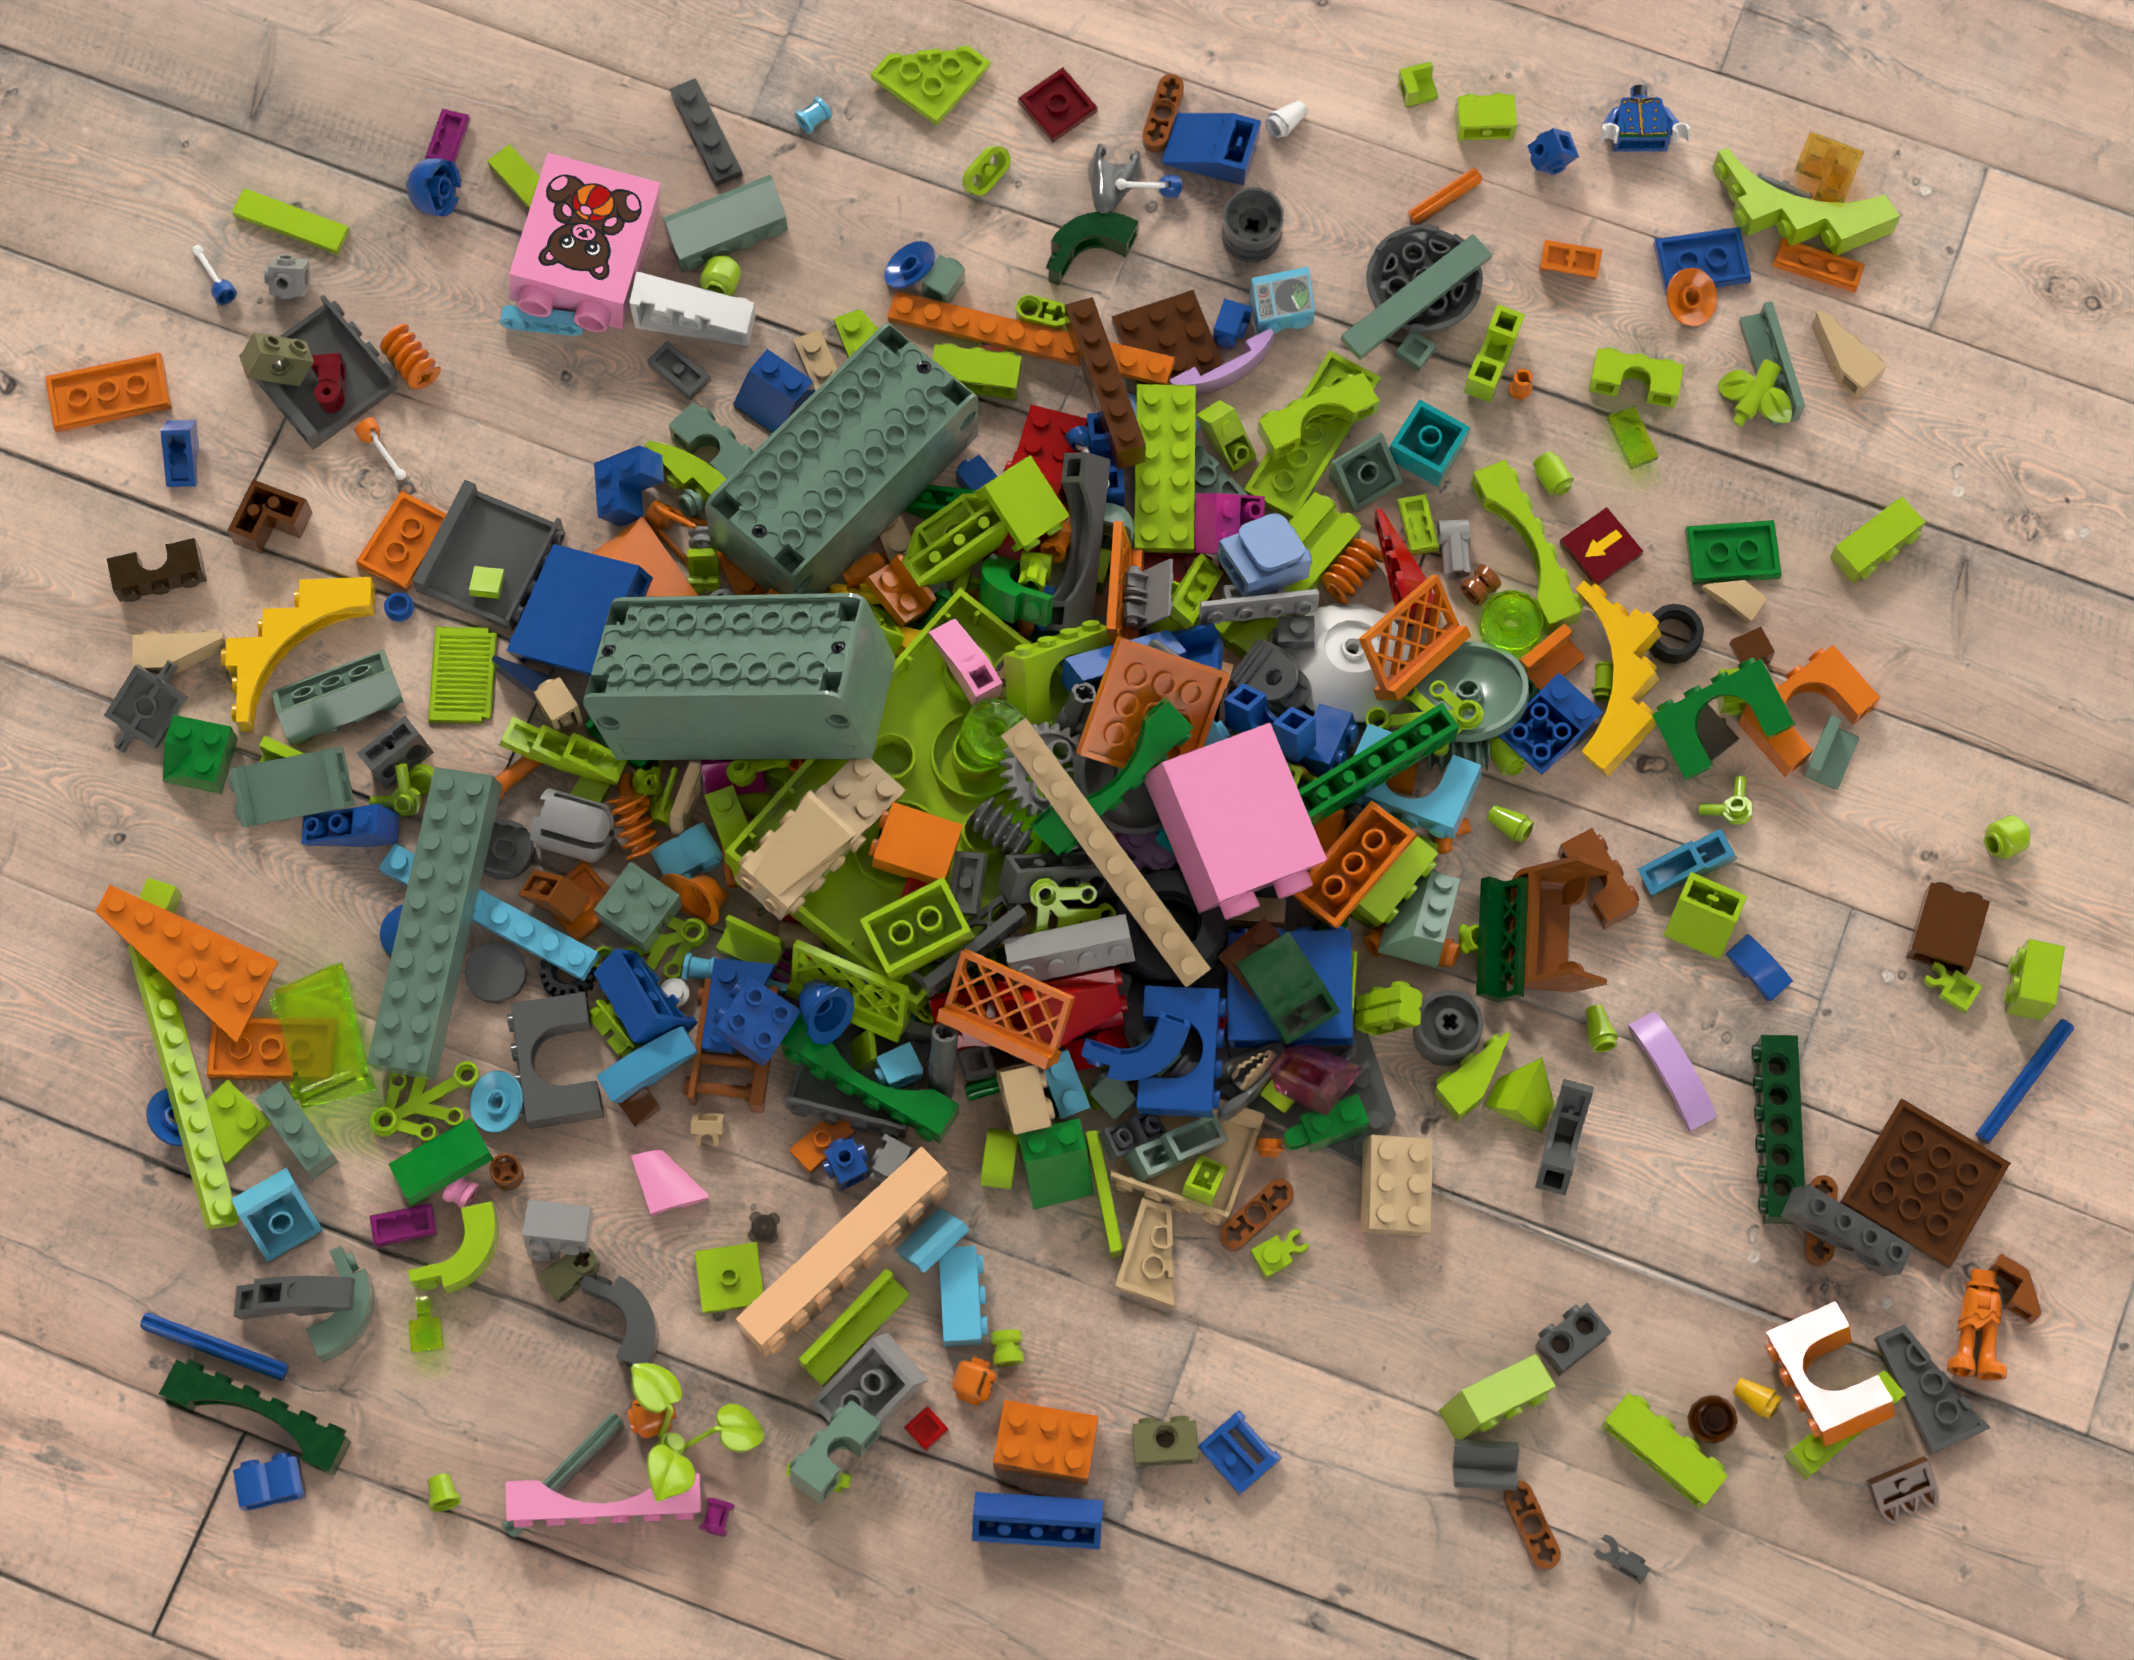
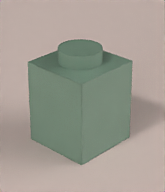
[922,255,965,304]

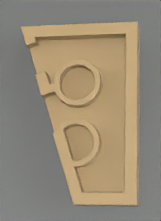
[1113,1197,1174,1308]

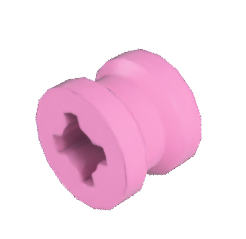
[442,1176,481,1210]

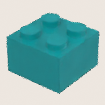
[1389,399,1471,487]

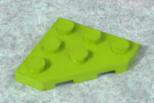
[870,45,991,126]

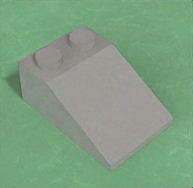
[811,1333,929,1424]

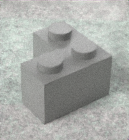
[522,1199,594,1262]

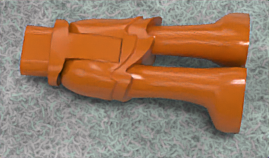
[1947,1269,2007,1381]

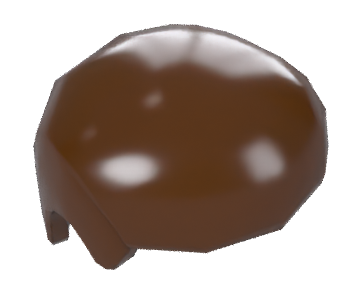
[1687,1395,1738,1443]

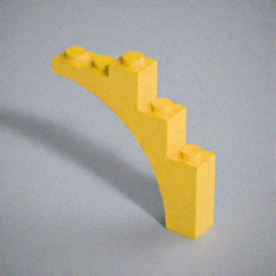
[221,577,376,732]
[1576,580,1662,778]

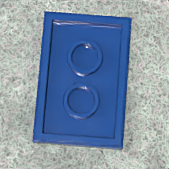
[1653,227,1752,295]

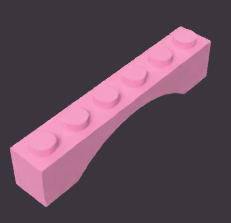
[506,1473,701,1528]

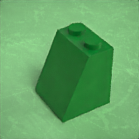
[1018,1118,1094,1210]

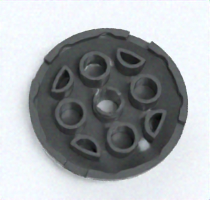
[1366,225,1483,333]

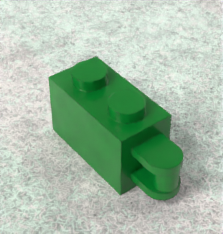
[1283,1094,1370,1153]

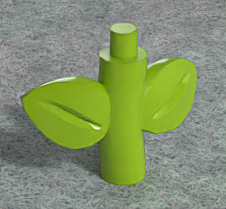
[1718,359,1792,427]

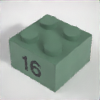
[594,862,683,954]

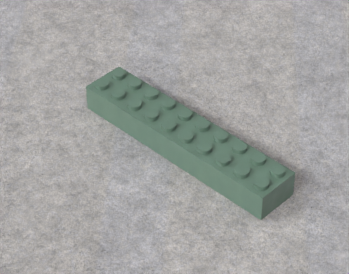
[367,767,502,1080]

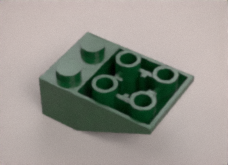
[1235,932,1341,1044]

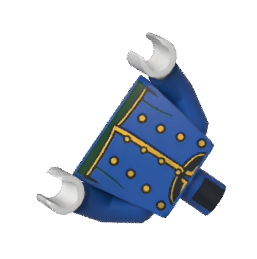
[1600,84,1690,152]

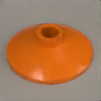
[1666,268,1717,326]

